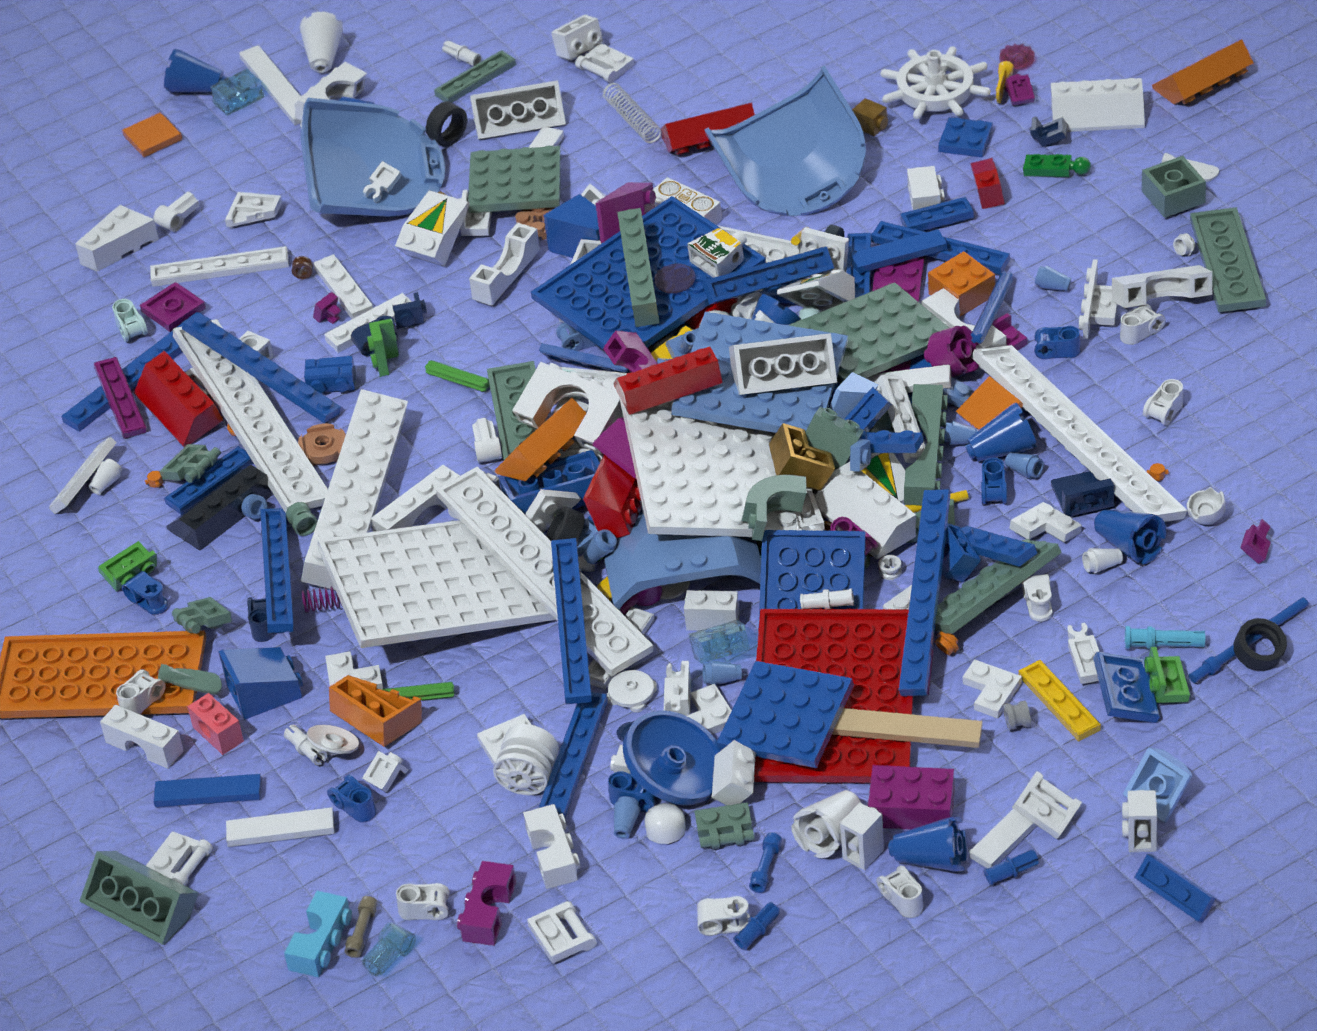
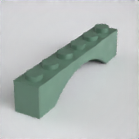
[617,208,660,327]
[904,384,948,505]

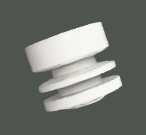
[493,724,559,795]

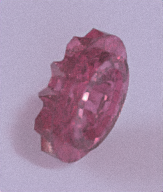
[999,43,1035,69]

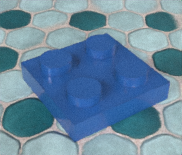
[938,117,993,158]

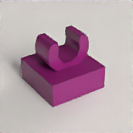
[313,291,341,324]

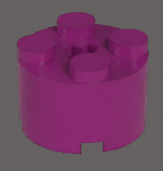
[924,325,979,378]

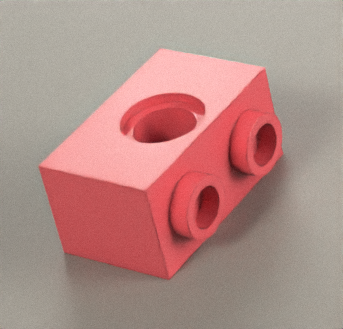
[187,693,244,755]

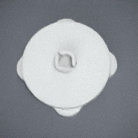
[607,670,657,713]

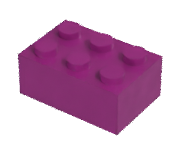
[868,765,955,830]

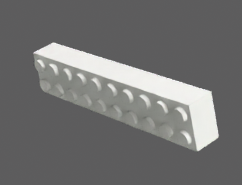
[301,389,408,590]

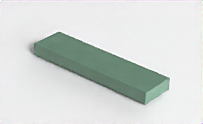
[434,50,516,103]

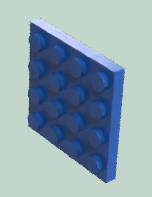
[758,530,866,630]
[716,661,854,768]

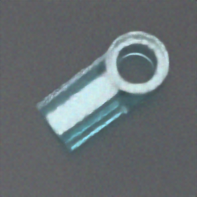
[362,922,416,977]

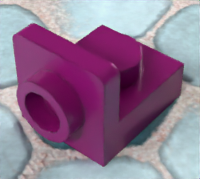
[1004,74,1035,106]
[992,313,1028,351]

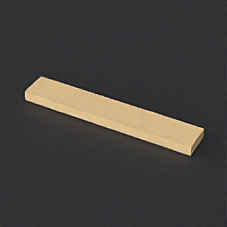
[832,708,983,748]

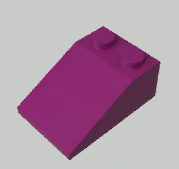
[595,182,656,244]

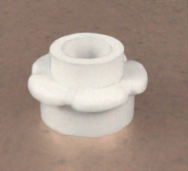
[1173,233,1195,256]

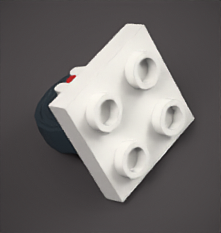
[800,225,849,275]

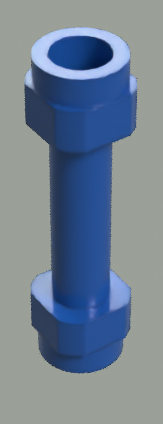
[749,832,782,893]

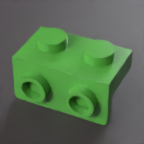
[367,319,399,377]
[98,541,157,592]
[1144,647,1190,703]

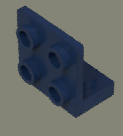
[1051,471,1114,517]

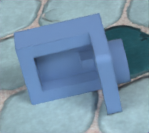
[943,378,972,407]
[846,439,871,472]

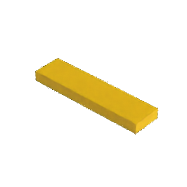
[1018,660,1101,742]

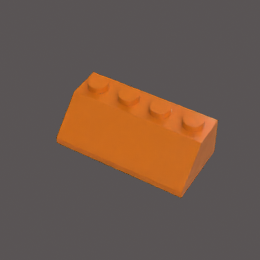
[1151,39,1254,105]
[494,398,586,481]

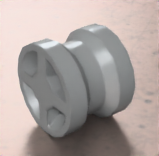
[1004,700,1031,730]

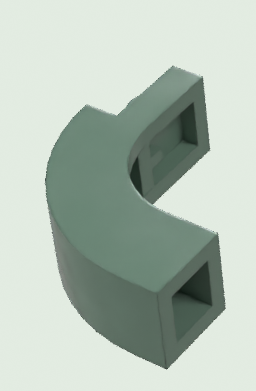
[742,475,806,541]

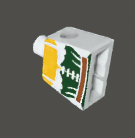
[687,228,747,278]

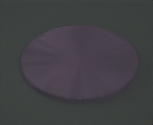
[654,264,696,293]

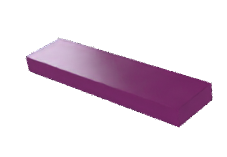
[94,357,146,439]

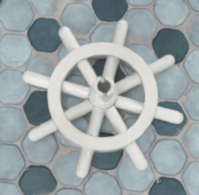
[880,46,991,120]

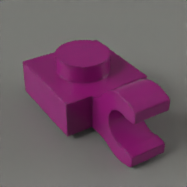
[1240,519,1271,564]

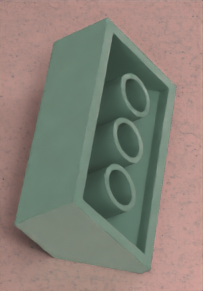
[79,851,198,944]

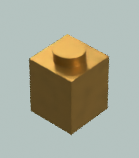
[852,98,888,136]

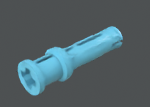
[1124,626,1205,650]

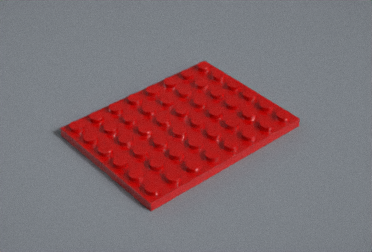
[754,609,913,783]

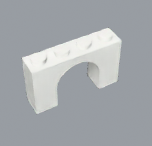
[512,362,623,454]

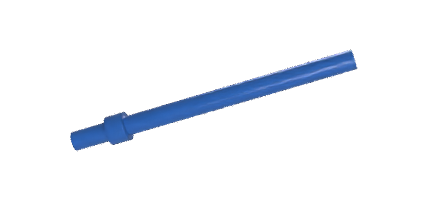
[1189,597,1309,683]

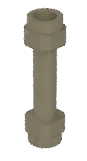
[344,896,378,958]

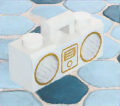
[653,177,722,225]

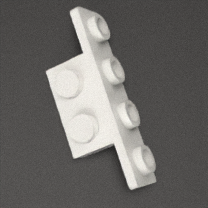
[1079,259,1118,339]

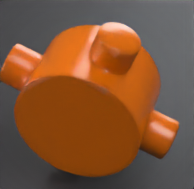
[1146,463,1169,481]
[145,471,163,488]

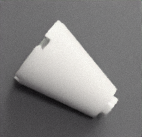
[300,12,343,73]
[791,790,861,858]

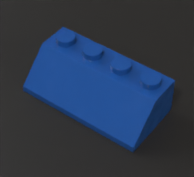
[498,450,600,514]

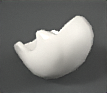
[1187,487,1226,525]
[644,803,686,844]

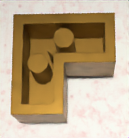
[769,423,835,490]

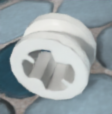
[878,555,902,580]

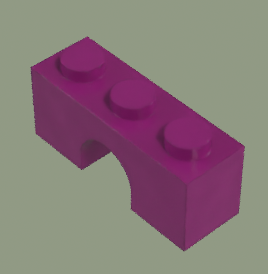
[603,331,658,372]
[457,861,516,946]

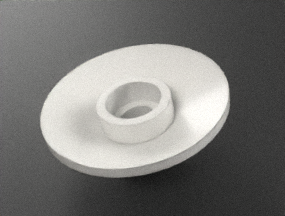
[307,725,359,755]

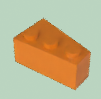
[329,675,422,747]

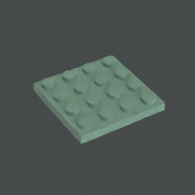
[468,145,561,213]

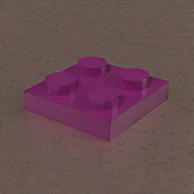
[140,282,206,332]

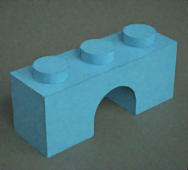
[284,891,352,977]

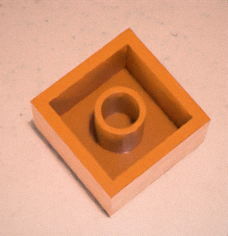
[928,251,995,317]

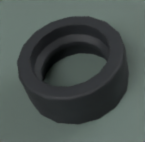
[425,101,468,147]
[546,506,585,541]
[1233,618,1287,671]

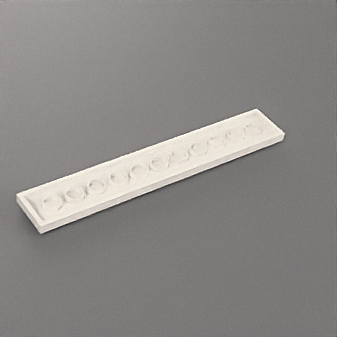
[173,319,328,513]
[971,345,1188,522]
[436,467,654,677]

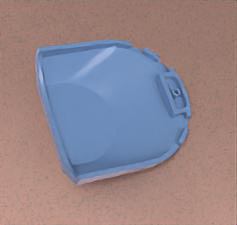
[705,65,866,216]
[300,98,445,216]
[604,507,761,611]

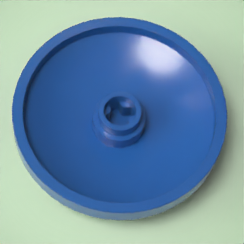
[623,710,721,805]

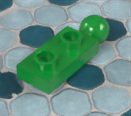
[1023,154,1091,177]

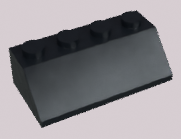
[166,464,272,551]

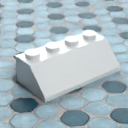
[1051,78,1145,132]
[470,80,566,140]
[729,333,837,395]
[815,462,916,559]

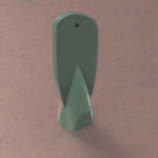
[158,664,222,694]

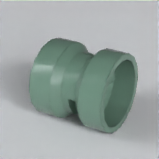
[286,502,318,536]

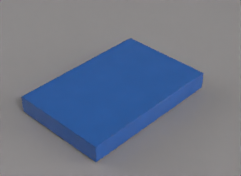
[1093,652,1160,723]

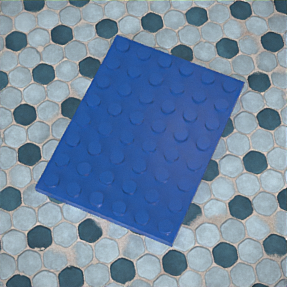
[531,196,766,350]

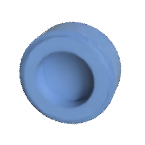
[242,494,267,520]

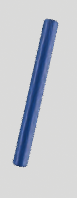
[971,271,1013,344]

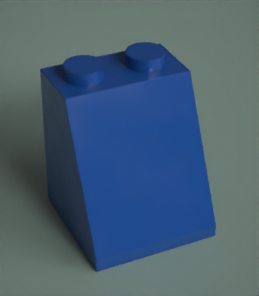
[544,194,600,258]
[218,647,303,720]

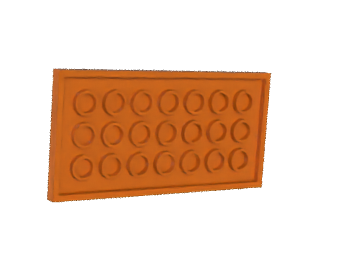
[0,630,207,718]

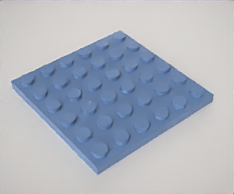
[671,312,848,433]

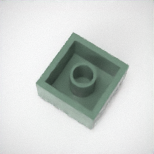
[1142,156,1206,218]

